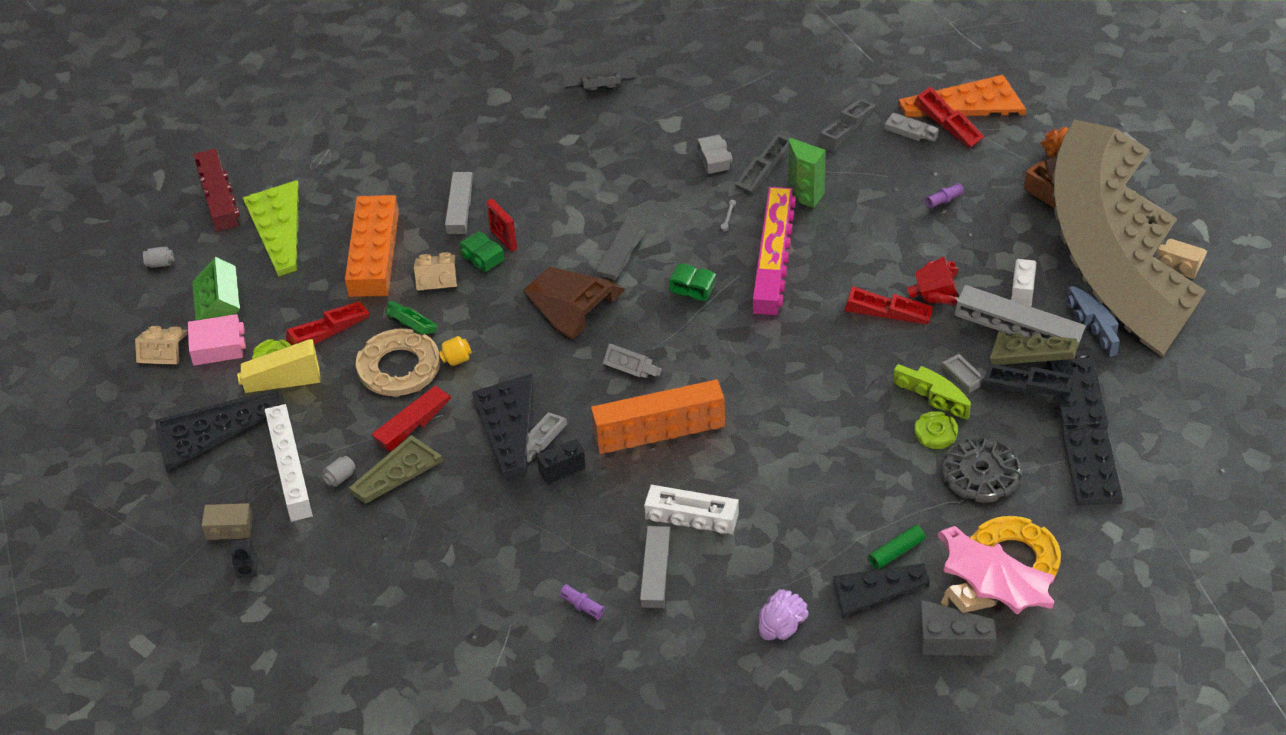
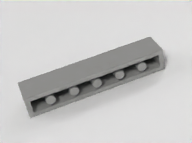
[954,285,1086,349]

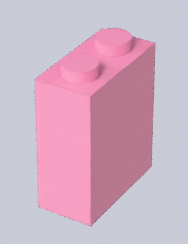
[188,314,246,366]

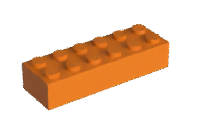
[345,195,399,297]
[591,379,725,454]

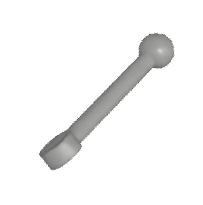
[721,200,736,231]

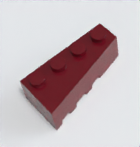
[193,148,240,232]

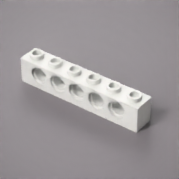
[265,404,313,522]

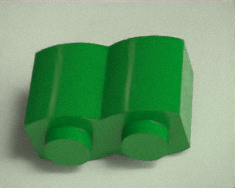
[459,231,504,272]
[669,264,716,301]

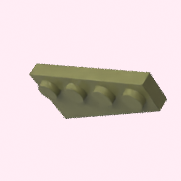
[990,332,1078,365]
[349,435,443,504]

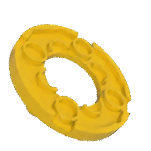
[970,516,1061,578]

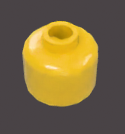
[439,336,472,367]

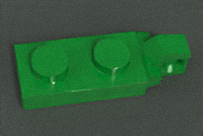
[385,301,437,335]

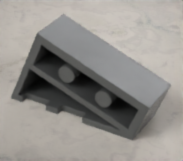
[920,600,996,656]

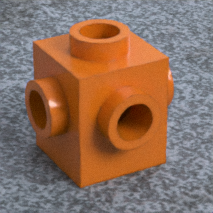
[1040,127,1068,158]

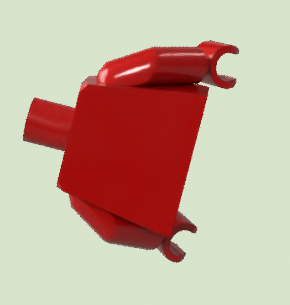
[907,257,959,307]

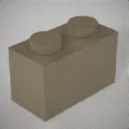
[201,503,253,540]

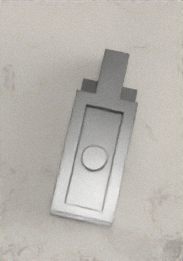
[885,113,939,142]
[603,344,662,378]
[527,412,568,463]

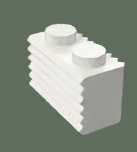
[1011,259,1037,306]

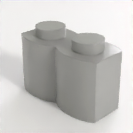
[697,134,733,174]

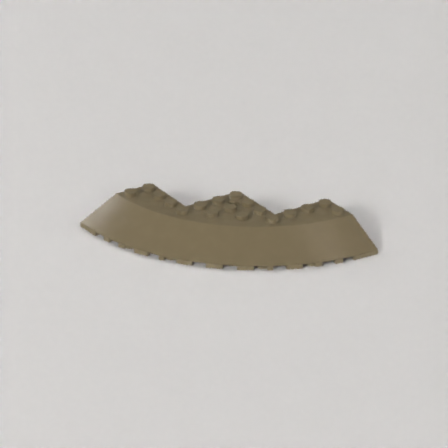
[1052,119,1206,357]

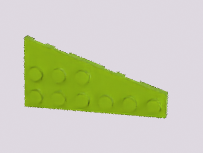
[242,180,299,277]

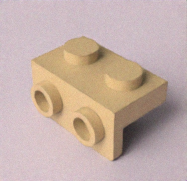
[941,582,999,613]

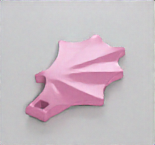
[938,526,1054,614]

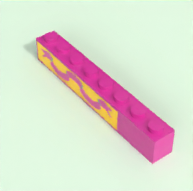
[753,187,796,315]

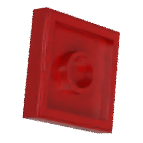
[486,199,517,252]

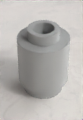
[143,246,174,268]
[322,456,356,487]

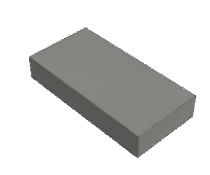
[942,354,985,393]

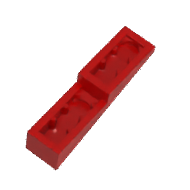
[913,86,984,148]
[844,286,933,325]
[286,301,370,346]
[371,385,451,453]

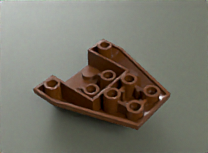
[523,266,625,340]

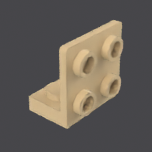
[135,326,188,364]

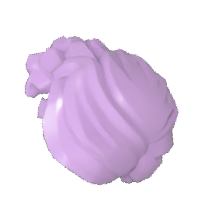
[759,589,809,640]

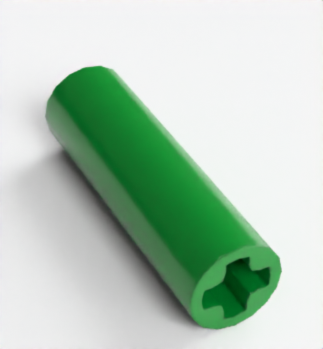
[868,525,926,570]

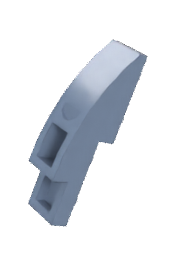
[1066,286,1120,357]

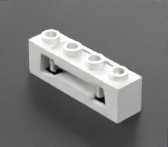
[645,485,739,534]

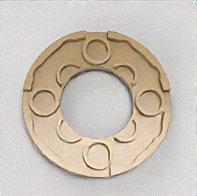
[356,329,440,397]

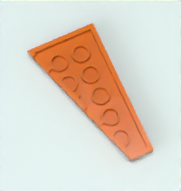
[898,75,1026,117]

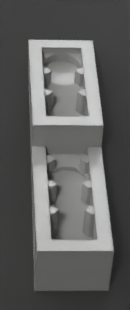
[445,172,473,234]
[640,526,670,608]

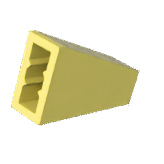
[237,339,320,393]

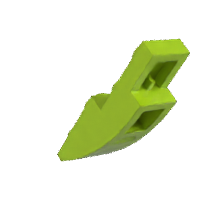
[893,364,971,420]

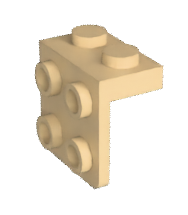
[1156,239,1207,279]
[414,252,457,290]

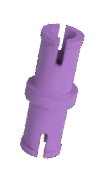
[925,183,964,209]
[559,584,605,620]

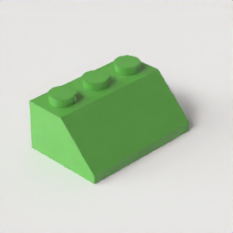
[788,138,826,208]
[192,257,240,321]

